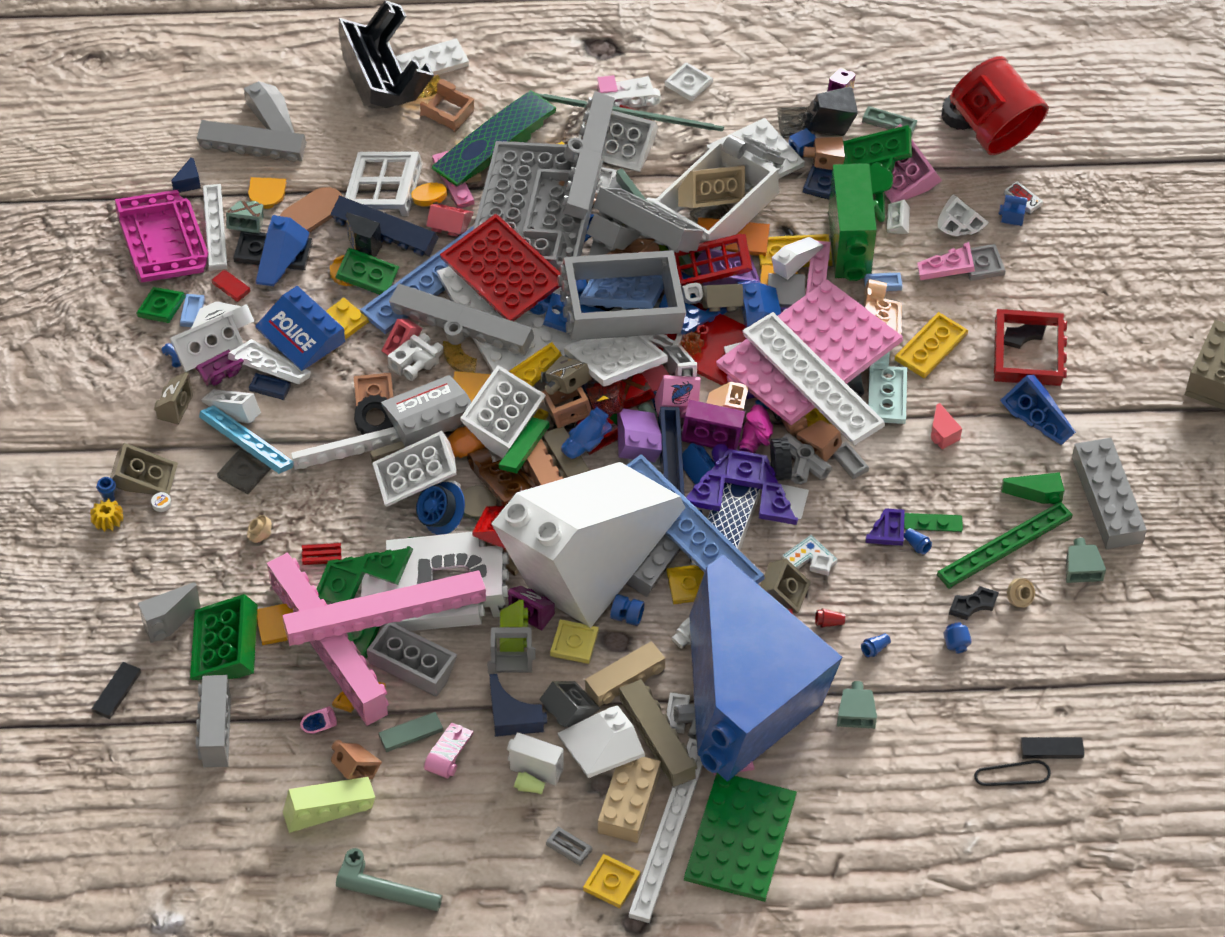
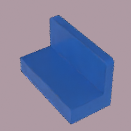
[682,443,715,485]

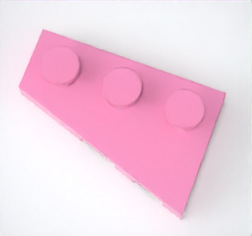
[917,242,975,280]

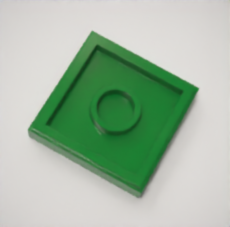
[136,287,186,323]

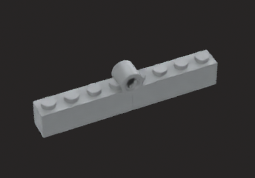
[562,91,615,220]
[389,283,534,355]

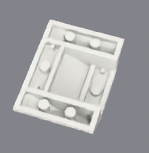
[558,706,645,778]

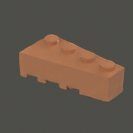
[522,439,563,487]

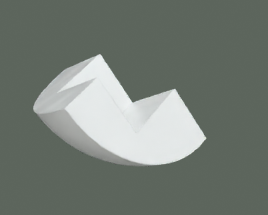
[938,194,989,236]

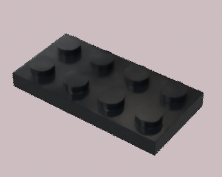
[233,231,313,270]

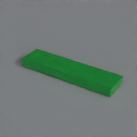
[499,417,550,473]

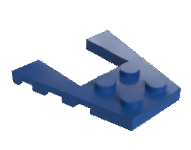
[658,272,728,336]

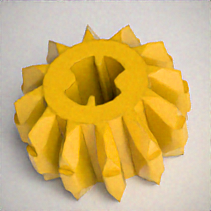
[90,499,124,532]

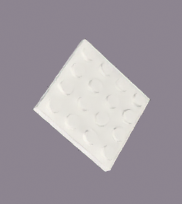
[706,118,805,195]
[564,336,668,387]

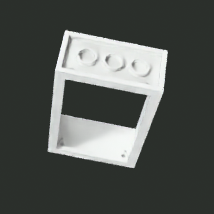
[653,138,779,254]

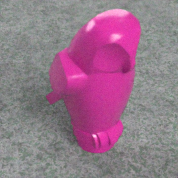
[739,405,773,453]

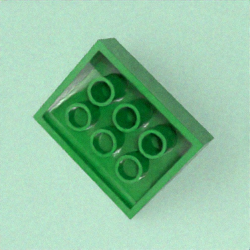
[190,594,258,680]

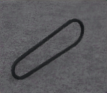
[974,760,1051,786]

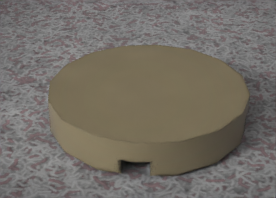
[462,485,497,520]

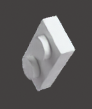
[616,76,653,92]

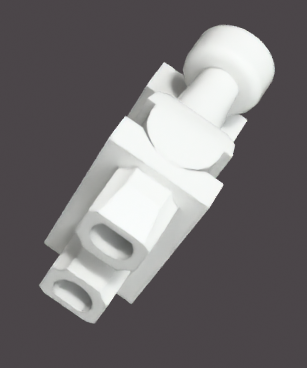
[388,333,443,381]

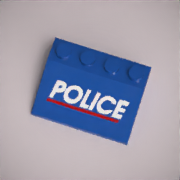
[255,286,345,371]

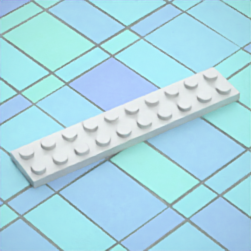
[743,312,885,446]

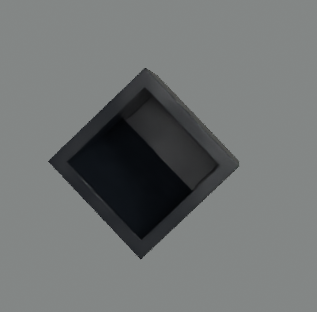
[803,87,858,136]

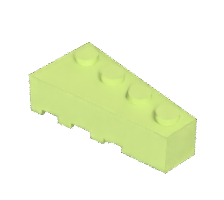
[283,777,375,833]

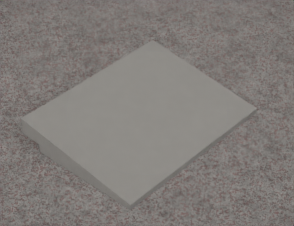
[473,141,603,271]

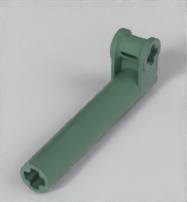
[336,848,442,912]

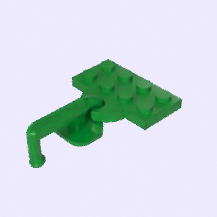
[843,125,912,222]

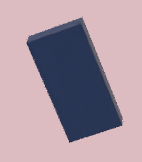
[249,373,291,400]

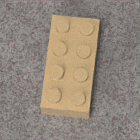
[598,757,661,843]

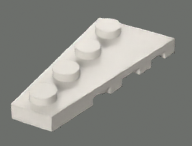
[228,339,311,384]

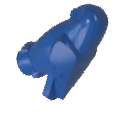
[561,407,612,459]

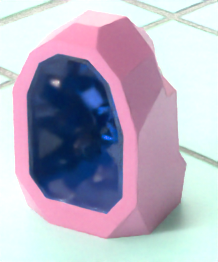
[300,706,337,734]

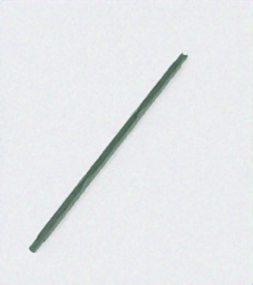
[536,93,724,132]

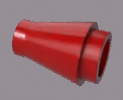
[815,608,845,628]

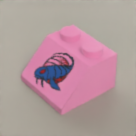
[654,375,701,418]

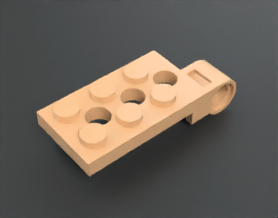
[864,279,902,346]

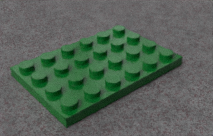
[684,773,797,902]

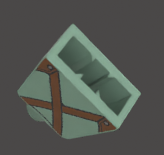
[226,201,264,233]

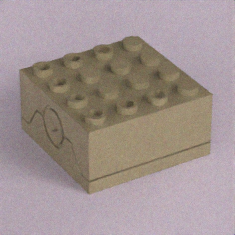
[1185,319,1225,410]

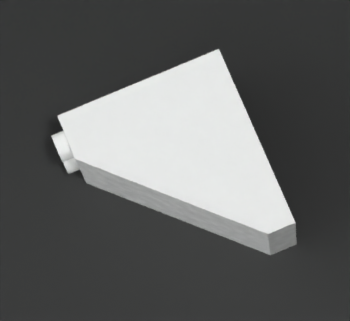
[492,462,685,628]

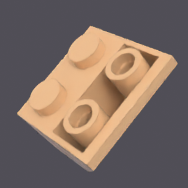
[707,382,748,411]

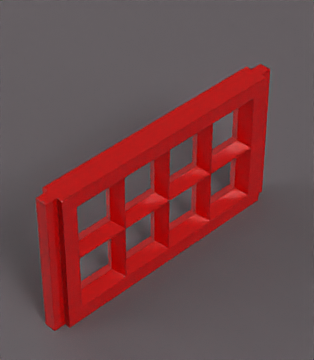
[670,233,753,287]

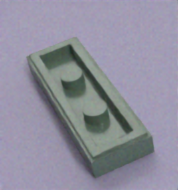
[862,106,918,136]
[378,712,443,752]

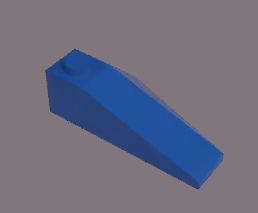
[256,215,310,287]
[1000,375,1076,445]

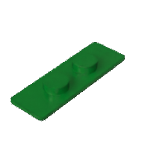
[904,513,963,532]

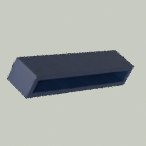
[330,195,438,257]
[658,407,685,496]

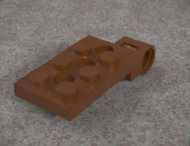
[467,447,537,507]

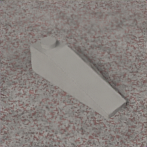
[244,81,294,133]

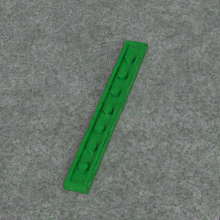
[937,501,1073,589]

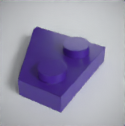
[865,508,905,546]

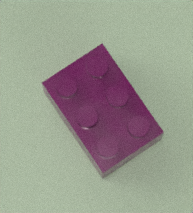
[681,399,745,450]

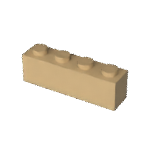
[585,641,665,707]

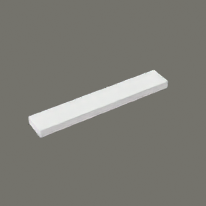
[203,184,228,271]

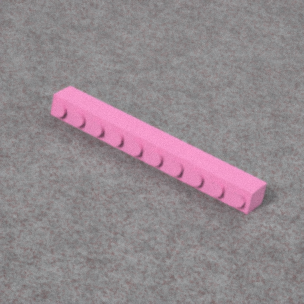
[283,571,486,646]

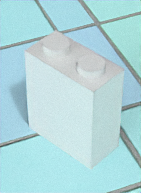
[507,732,564,786]

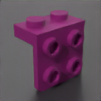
[196,349,244,387]

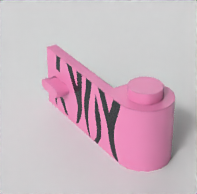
[424,723,473,779]

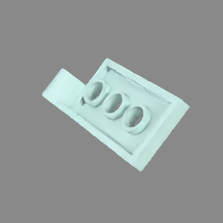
[868,351,907,424]

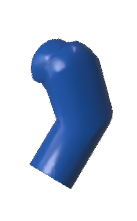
[161,343,181,368]

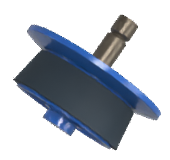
[416,482,465,535]

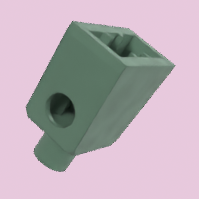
[1066,538,1106,583]
[837,681,877,729]

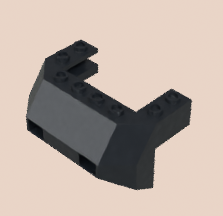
[338,0,434,108]

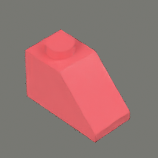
[381,319,423,355]
[931,403,962,449]

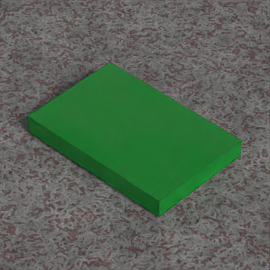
[335,247,399,295]

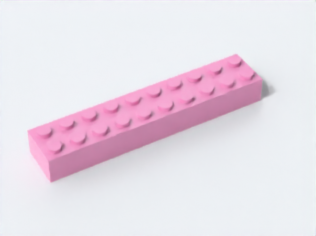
[267,553,389,726]

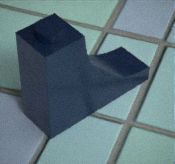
[489,674,547,737]

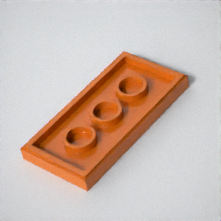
[697,217,770,256]

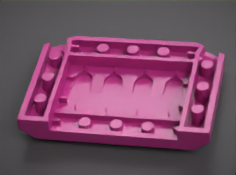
[115,190,208,283]

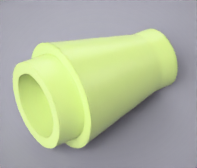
[514,771,545,795]

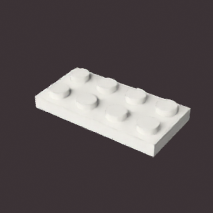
[395,38,469,77]

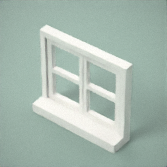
[345,152,423,217]

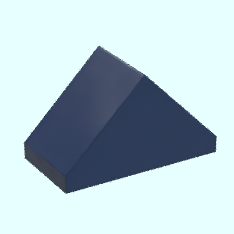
[171,157,201,193]

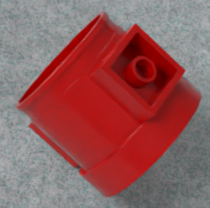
[950,56,1049,155]

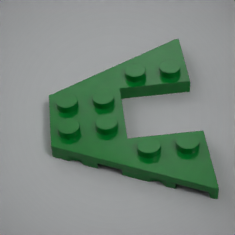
[317,546,413,658]

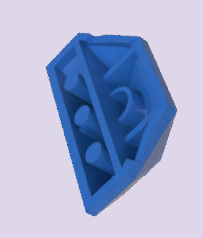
[737,280,781,329]

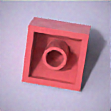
[426,204,474,237]

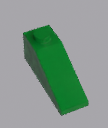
[1001,472,1065,504]

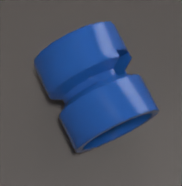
[610,594,645,626]

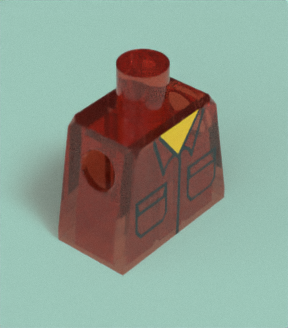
[586,380,626,418]

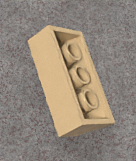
[678,165,745,208]

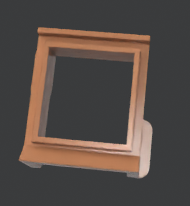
[420,79,474,132]

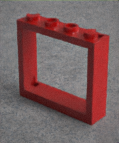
[994,309,1067,386]

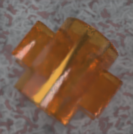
[681,332,704,355]

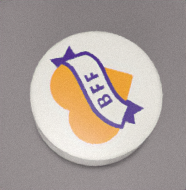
[151,492,171,512]

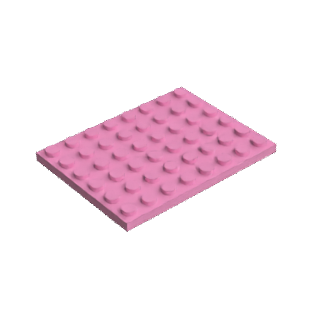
[716,280,903,425]

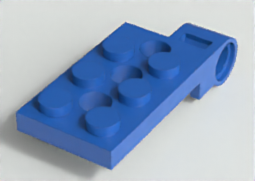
[529,293,606,334]

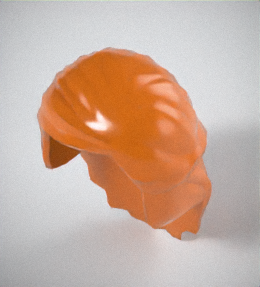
[447,426,485,458]

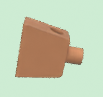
[803,137,845,170]
[796,420,842,462]
[331,740,382,779]

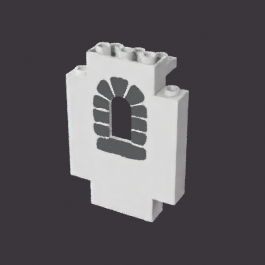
[361,532,509,631]

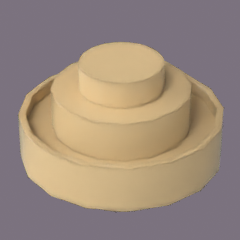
[247,515,272,543]
[1007,578,1035,608]

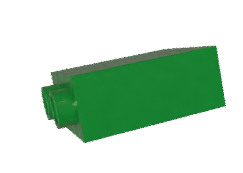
[828,164,877,281]

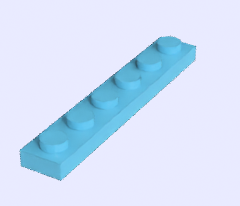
[199,405,294,474]

